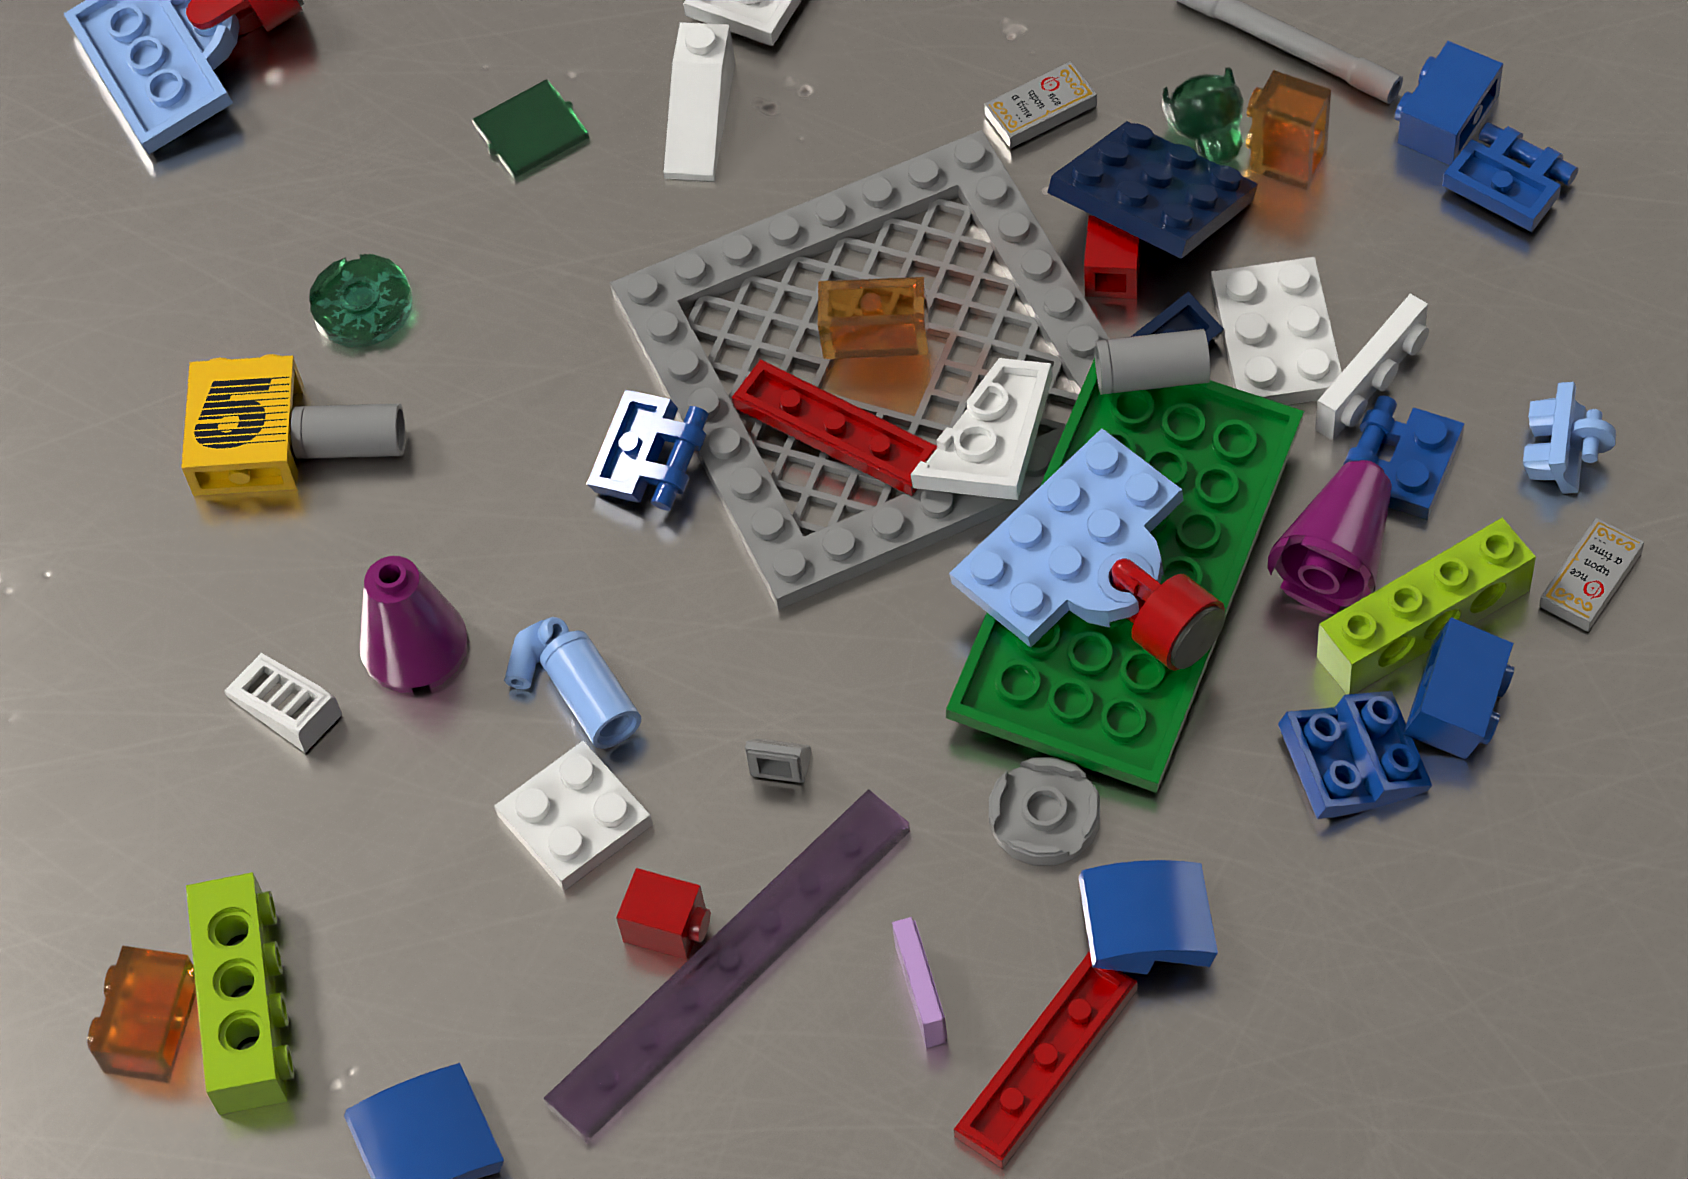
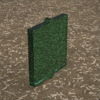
[472,79,589,178]

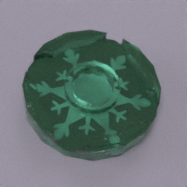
[309,254,412,347]

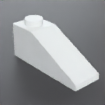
[664,22,735,182]

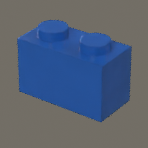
[1395,41,1503,165]
[1403,617,1515,760]

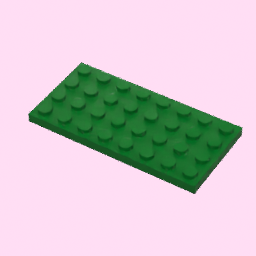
[946,357,1304,793]

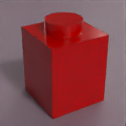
[1084,215,1141,299]
[616,868,711,960]

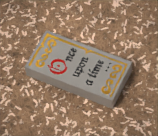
[984,61,1097,149]
[1539,517,1644,632]

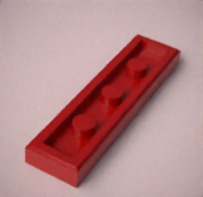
[732,359,937,496]
[953,952,1137,1169]

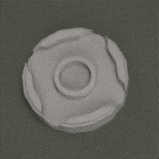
[989,757,1100,866]

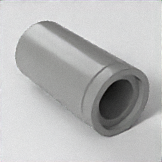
[1094,329,1210,395]
[291,403,406,459]

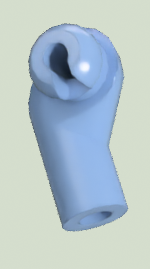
[504,617,569,689]

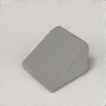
[745,739,811,783]

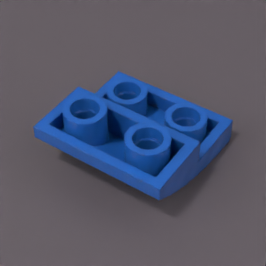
[1278,691,1432,819]
[1079,860,1218,974]
[344,1063,504,1179]

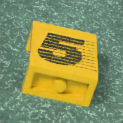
[181,354,303,496]

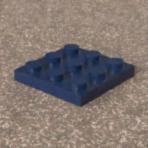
[1047,121,1258,258]

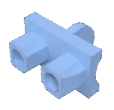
[1523,382,1616,494]

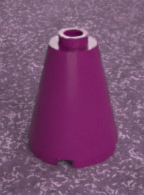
[1267,460,1392,614]
[359,556,468,693]

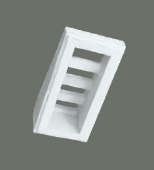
[224,653,342,753]

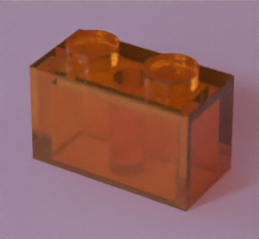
[1246,70,1331,191]
[818,277,929,359]
[87,946,196,1083]

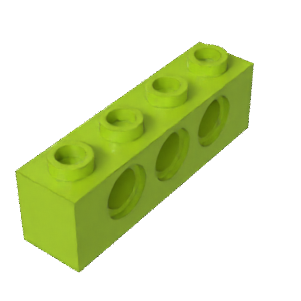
[1317,517,1536,695]
[186,872,294,1115]

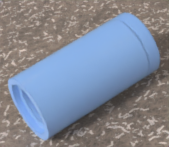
[540,630,641,749]

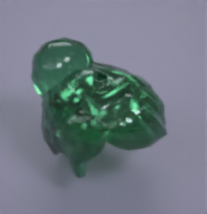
[1161,68,1244,165]

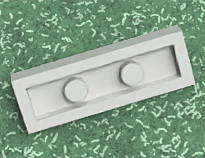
[1315,294,1429,441]

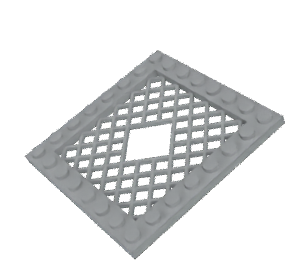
[610,130,1109,610]

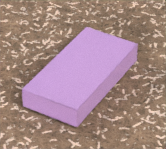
[892,917,948,1048]

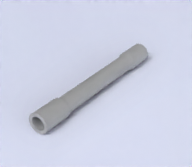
[1175,0,1403,104]

